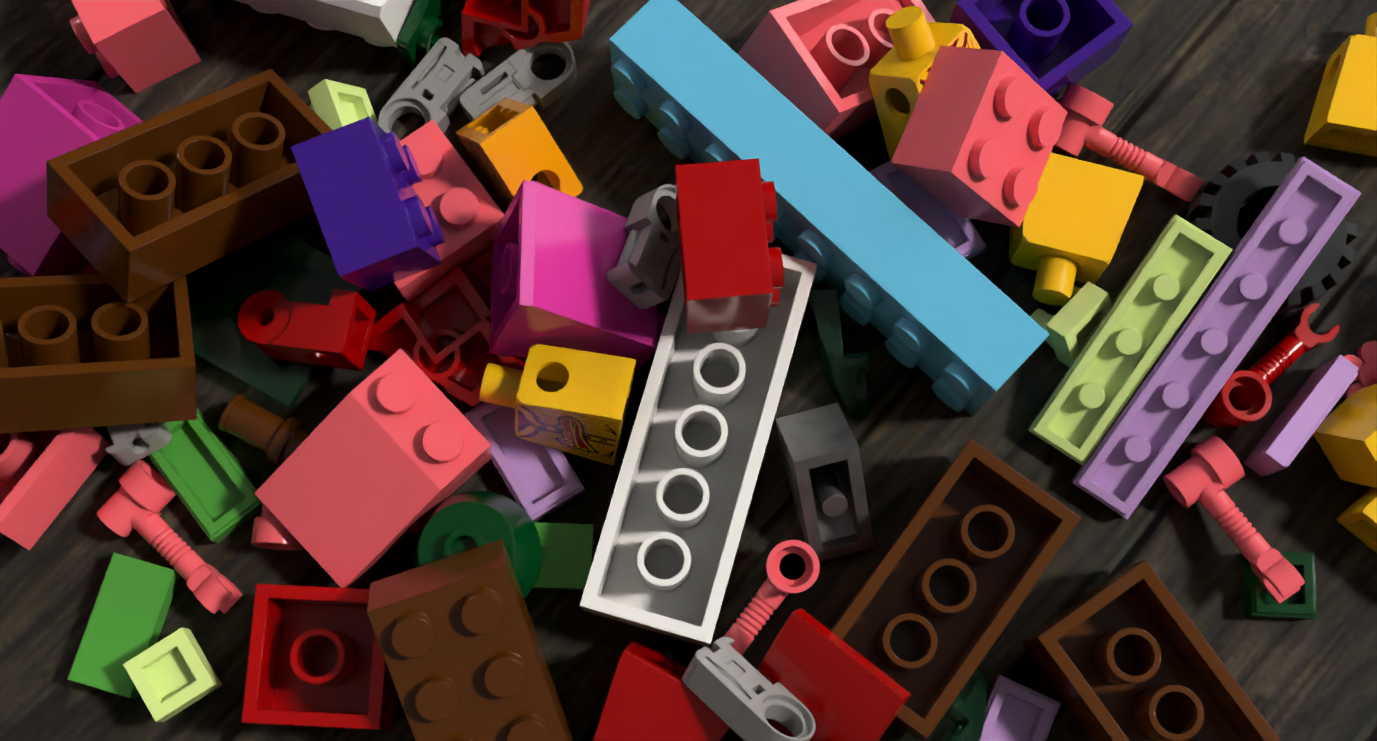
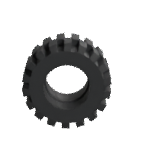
[1180,151,1358,322]

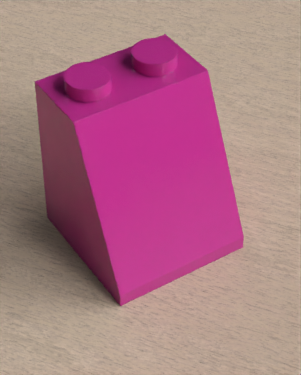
[0,74,143,276]
[489,180,665,370]

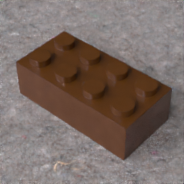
[46,69,332,304]
[0,274,197,434]
[829,439,1081,739]
[367,539,574,741]
[1021,560,1281,741]

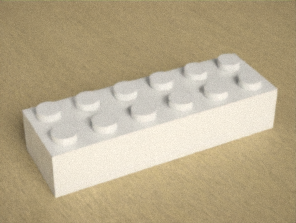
[579,254,818,648]

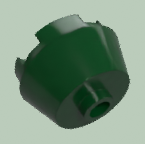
[411,490,542,599]

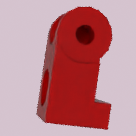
[237,289,376,371]

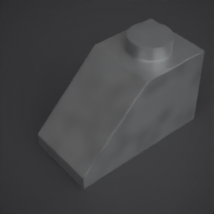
[776,403,874,562]

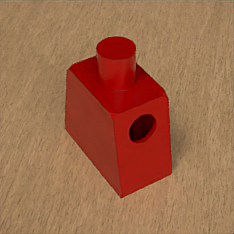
[593,638,730,741]

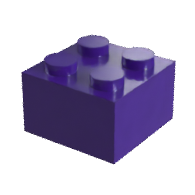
[949,0,1134,99]
[291,117,445,291]

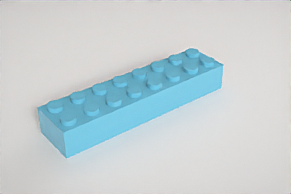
[609,0,1050,417]

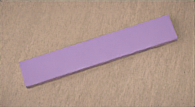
[1072,157,1361,520]

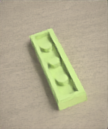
[1028,214,1233,466]

